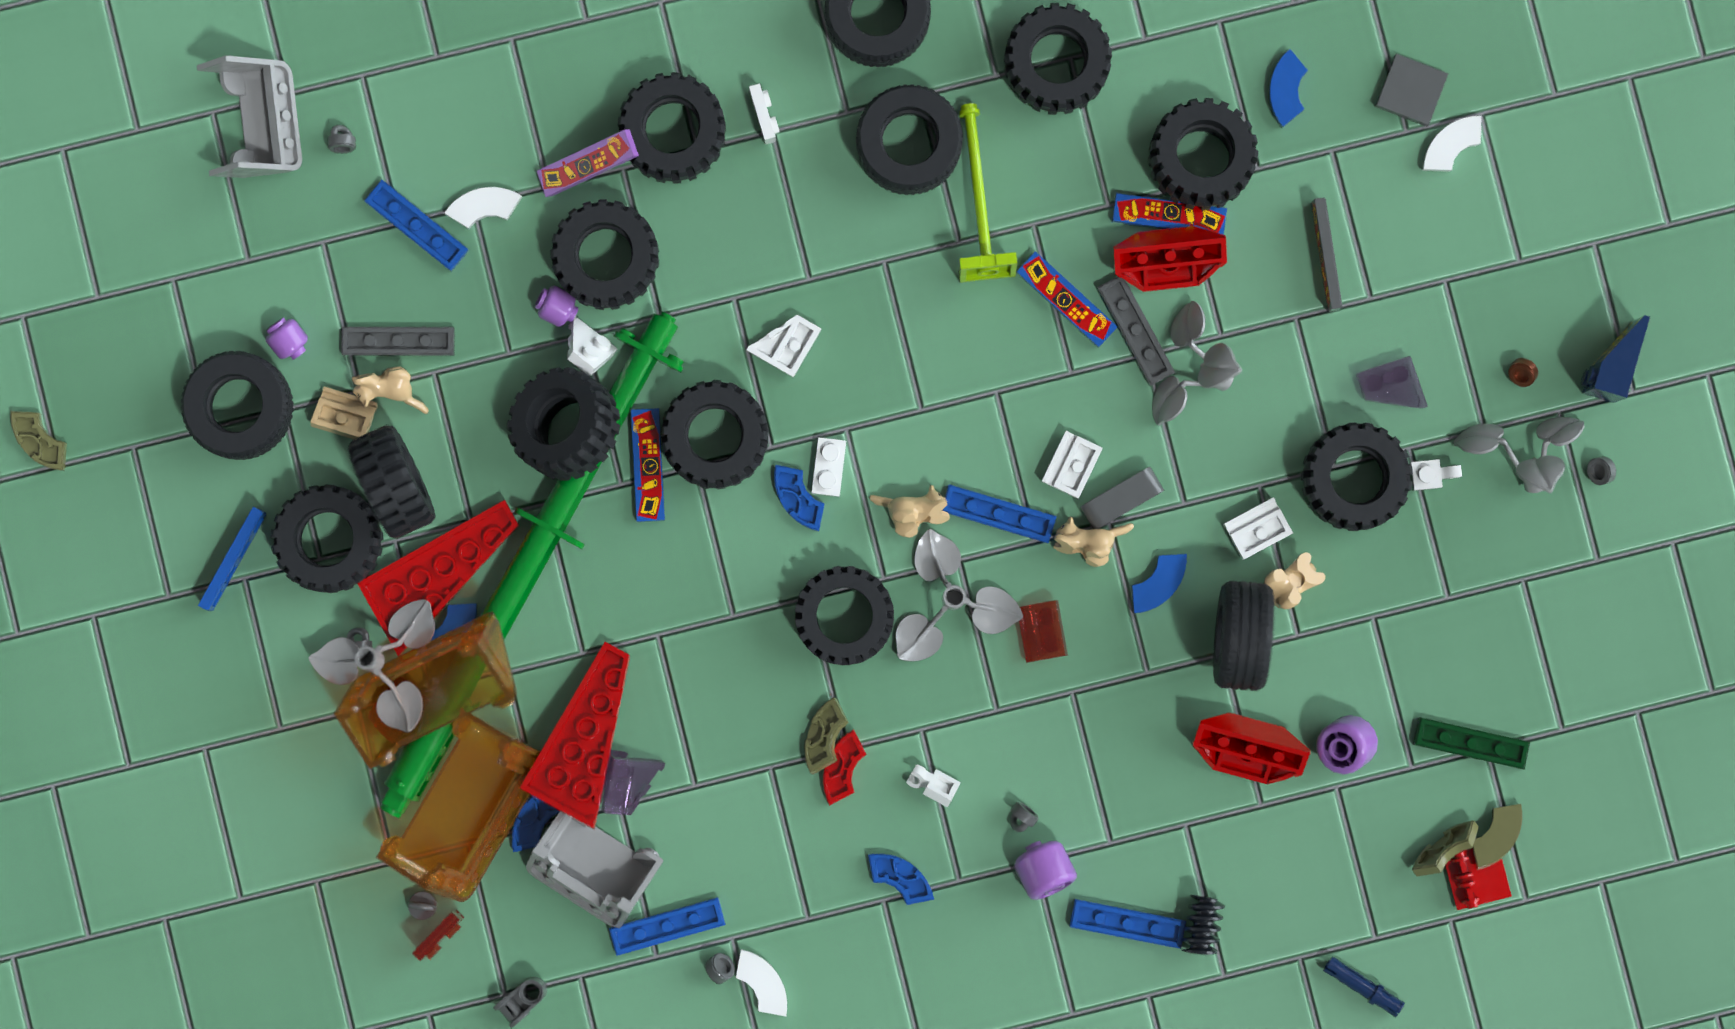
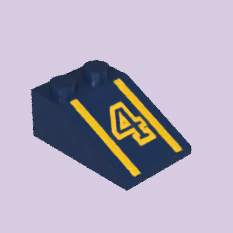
[1581,315,1650,403]

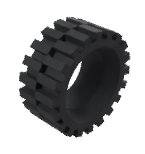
[795,566,894,665]

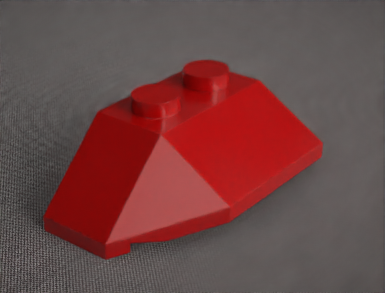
[1113,226,1227,292]
[1193,712,1310,784]

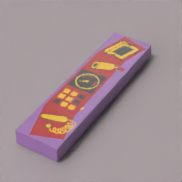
[537,129,639,197]

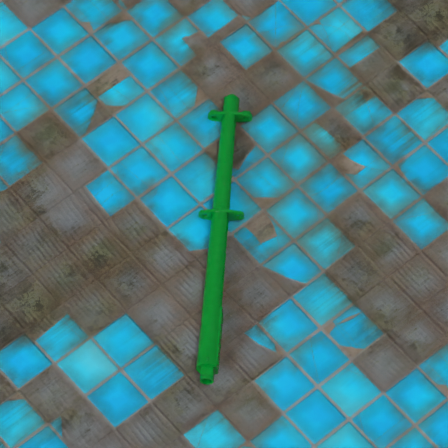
[380,311,684,819]

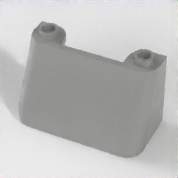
[526,812,664,928]

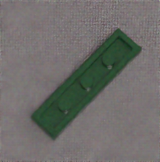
[1413,717,1530,770]

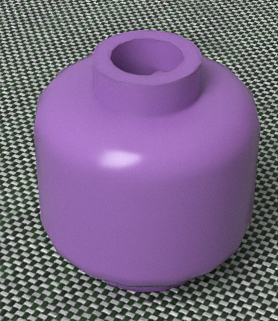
[535,285,578,327]
[266,317,308,360]

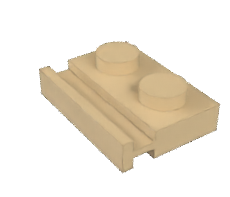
[310,387,378,439]

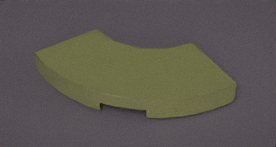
[11,411,67,471]
[804,697,849,775]
[1472,804,1522,870]
[1412,820,1479,877]

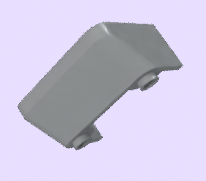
[197,56,302,178]

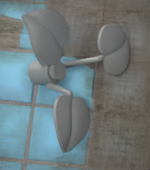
[1152,301,1242,426]
[1453,417,1585,493]
[896,529,1023,661]
[309,600,435,732]

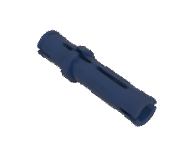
[1323,956,1405,1018]

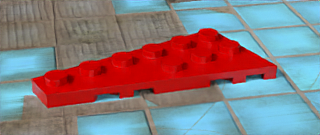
[357,500,519,657]
[520,642,630,830]

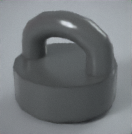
[328,125,356,153]
[1587,456,1616,485]
[347,627,373,649]
[1010,802,1039,832]
[408,891,437,920]
[705,953,735,984]

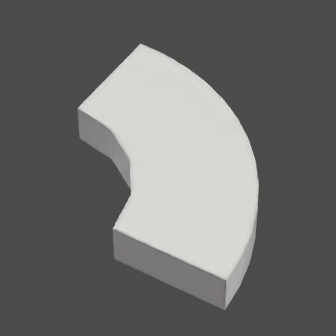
[1422,116,1481,172]
[445,187,522,229]
[736,949,787,1016]

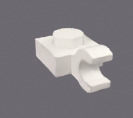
[1410,459,1462,491]
[906,765,961,808]

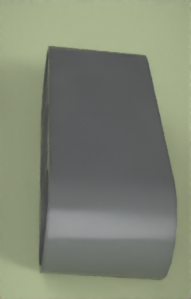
[1080,466,1165,529]

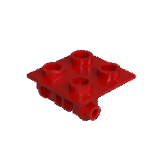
[1445,848,1512,910]

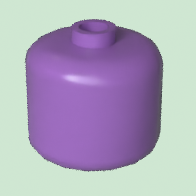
[1316,715,1378,775]
[1014,841,1077,900]

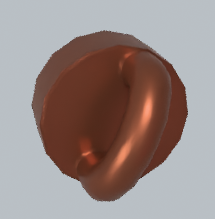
[1508,358,1539,387]

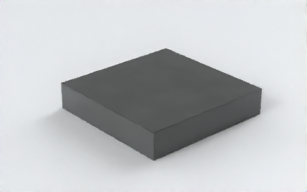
[1375,54,1448,127]

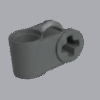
[493,977,547,1029]

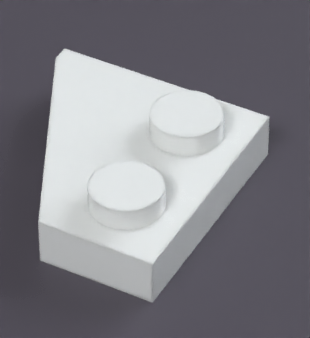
[747,315,822,378]
[567,316,617,376]

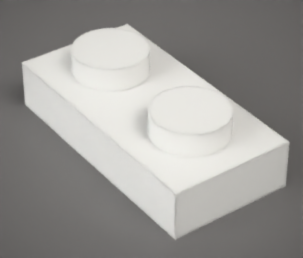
[749,84,779,145]
[812,437,846,497]

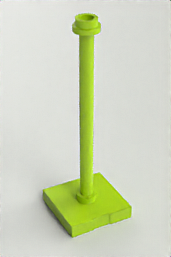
[959,103,1017,283]

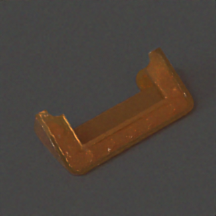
[334,612,517,769]
[376,709,541,902]

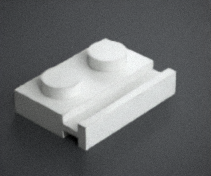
[1042,431,1103,499]
[1223,497,1293,560]

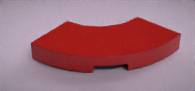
[823,730,867,806]

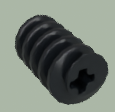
[1181,894,1225,956]

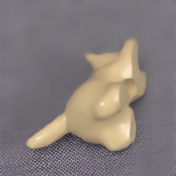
[352,366,429,414]
[870,485,950,538]
[1053,516,1134,567]
[1264,552,1325,609]

